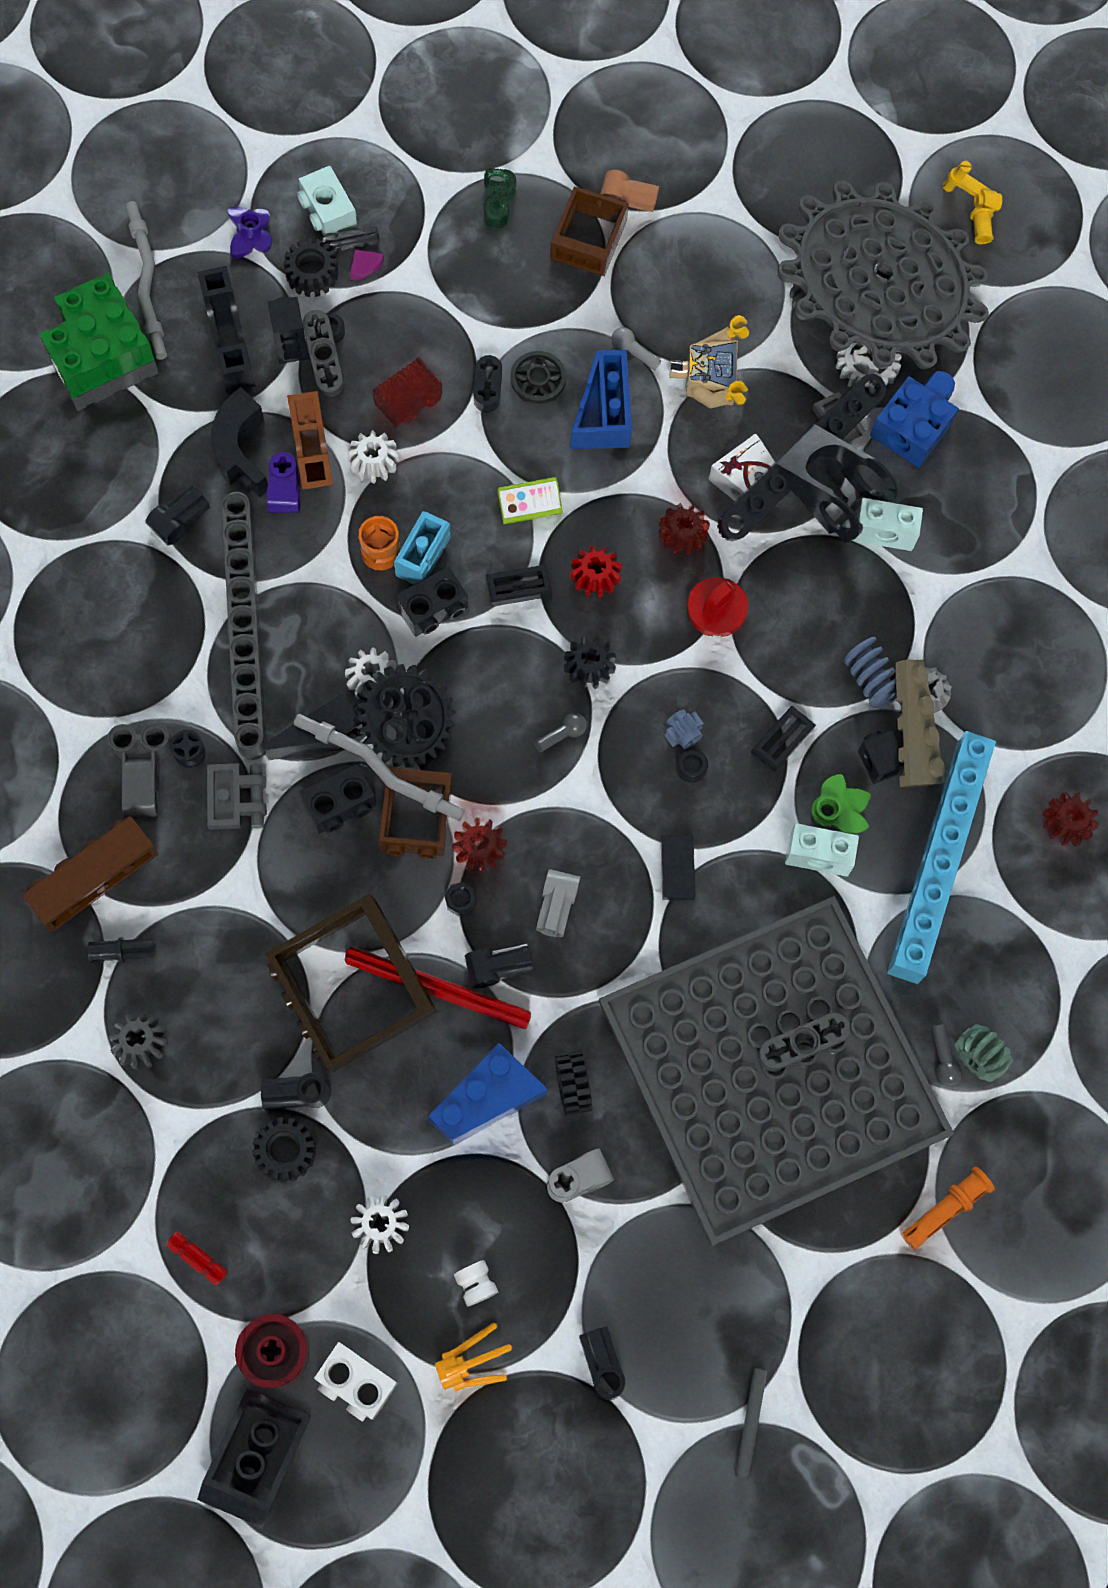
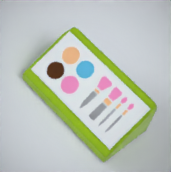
[497,477,563,525]

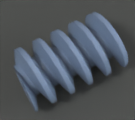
[844,637,897,708]

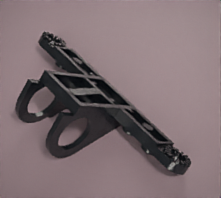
[717,374,898,543]

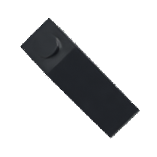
[262,694,364,760]

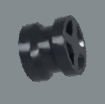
[170,730,206,768]

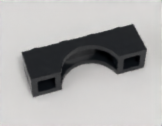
[197,266,256,393]

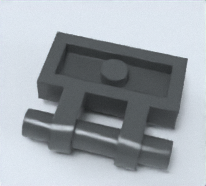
[207,763,267,830]

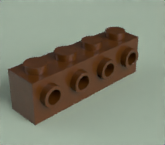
[22,816,159,933]

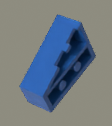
[428,1043,548,1146]

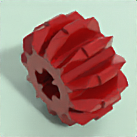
[570,545,622,598]

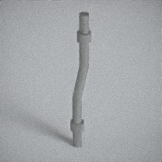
[126,201,167,360]
[294,713,465,821]

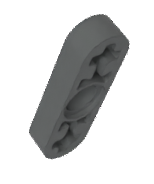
[303,310,345,397]
[758,1013,850,1072]

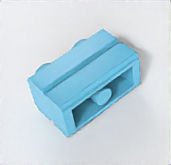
[394,511,451,585]

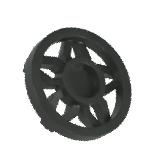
[511,351,566,404]

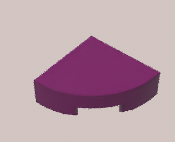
[350,249,384,280]

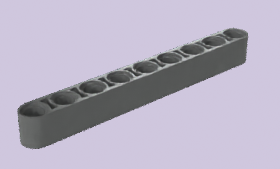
[222,492,267,760]

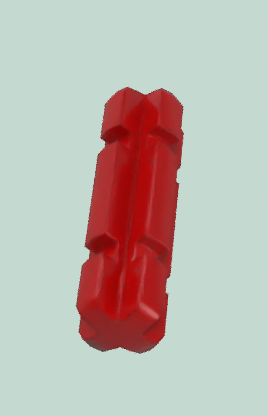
[166,1232,228,1285]

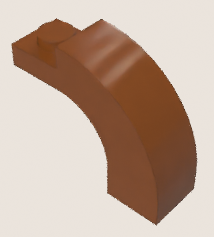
[287,391,333,490]

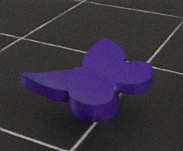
[228,207,272,258]

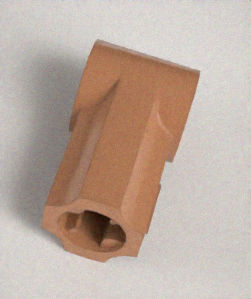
[599,170,659,212]

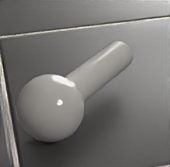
[611,327,661,371]

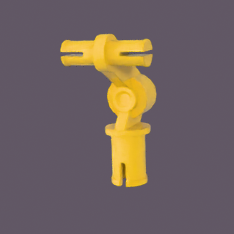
[943,160,1002,244]

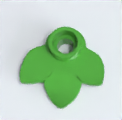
[811,774,871,834]

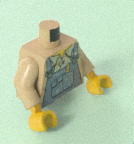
[669,315,749,408]

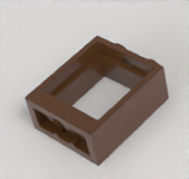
[550,186,629,277]
[379,767,452,859]

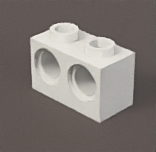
[314,1342,398,1422]

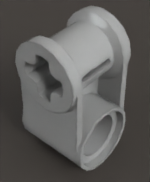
[547,1148,614,1203]

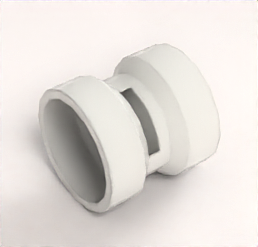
[453,1260,499,1307]

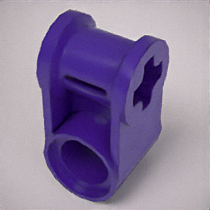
[267,452,300,513]

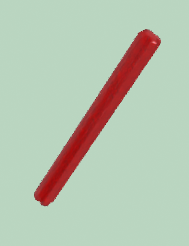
[344,946,531,1029]

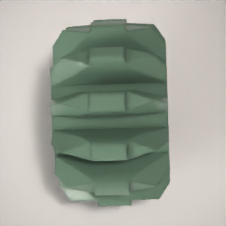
[954,1024,1013,1082]

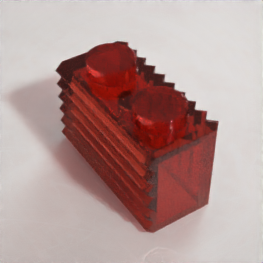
[373,357,443,427]

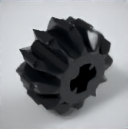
[564,636,616,690]

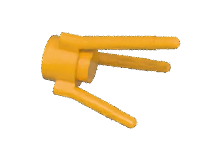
[435,1322,512,1392]

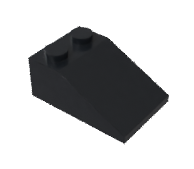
[197,1388,311,1528]

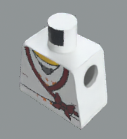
[709,434,780,507]

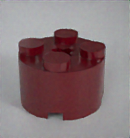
[235,1314,310,1388]

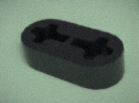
[473,355,502,412]

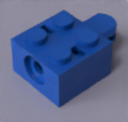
[870,371,959,468]

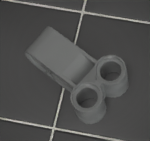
[107,723,172,818]

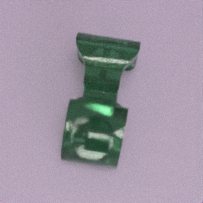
[483,168,517,229]

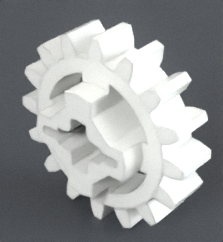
[836,343,901,393]

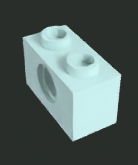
[297,166,357,237]
[852,498,923,551]
[785,823,859,877]

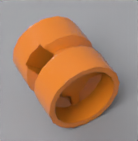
[358,516,401,570]

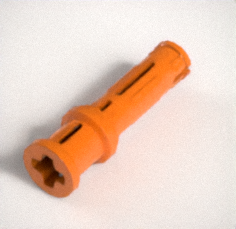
[901,1166,995,1251]

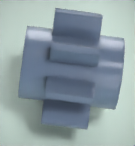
[664,709,704,749]

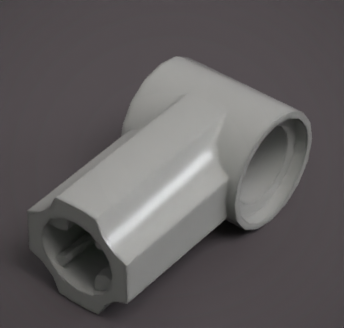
[536,869,581,937]

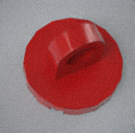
[687,577,749,637]

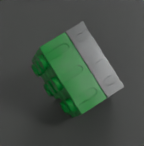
[39,272,159,411]

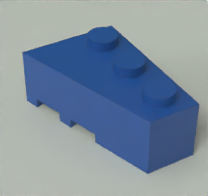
[570,350,632,449]

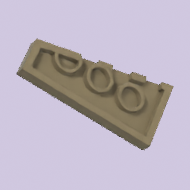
[896,659,946,788]

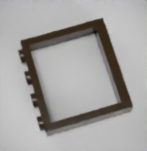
[265,893,438,1072]

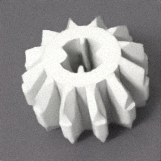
[347,429,399,484]
[345,647,397,700]
[351,1194,409,1254]

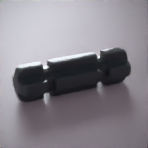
[322,226,380,252]

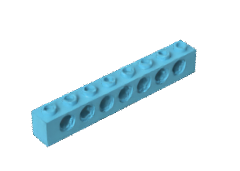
[887,731,996,984]

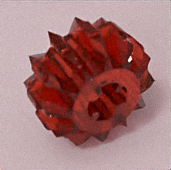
[658,503,710,557]
[1042,792,1099,847]
[452,817,507,873]

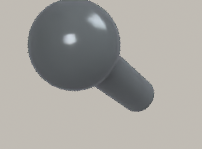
[534,713,587,753]
[931,1023,962,1086]

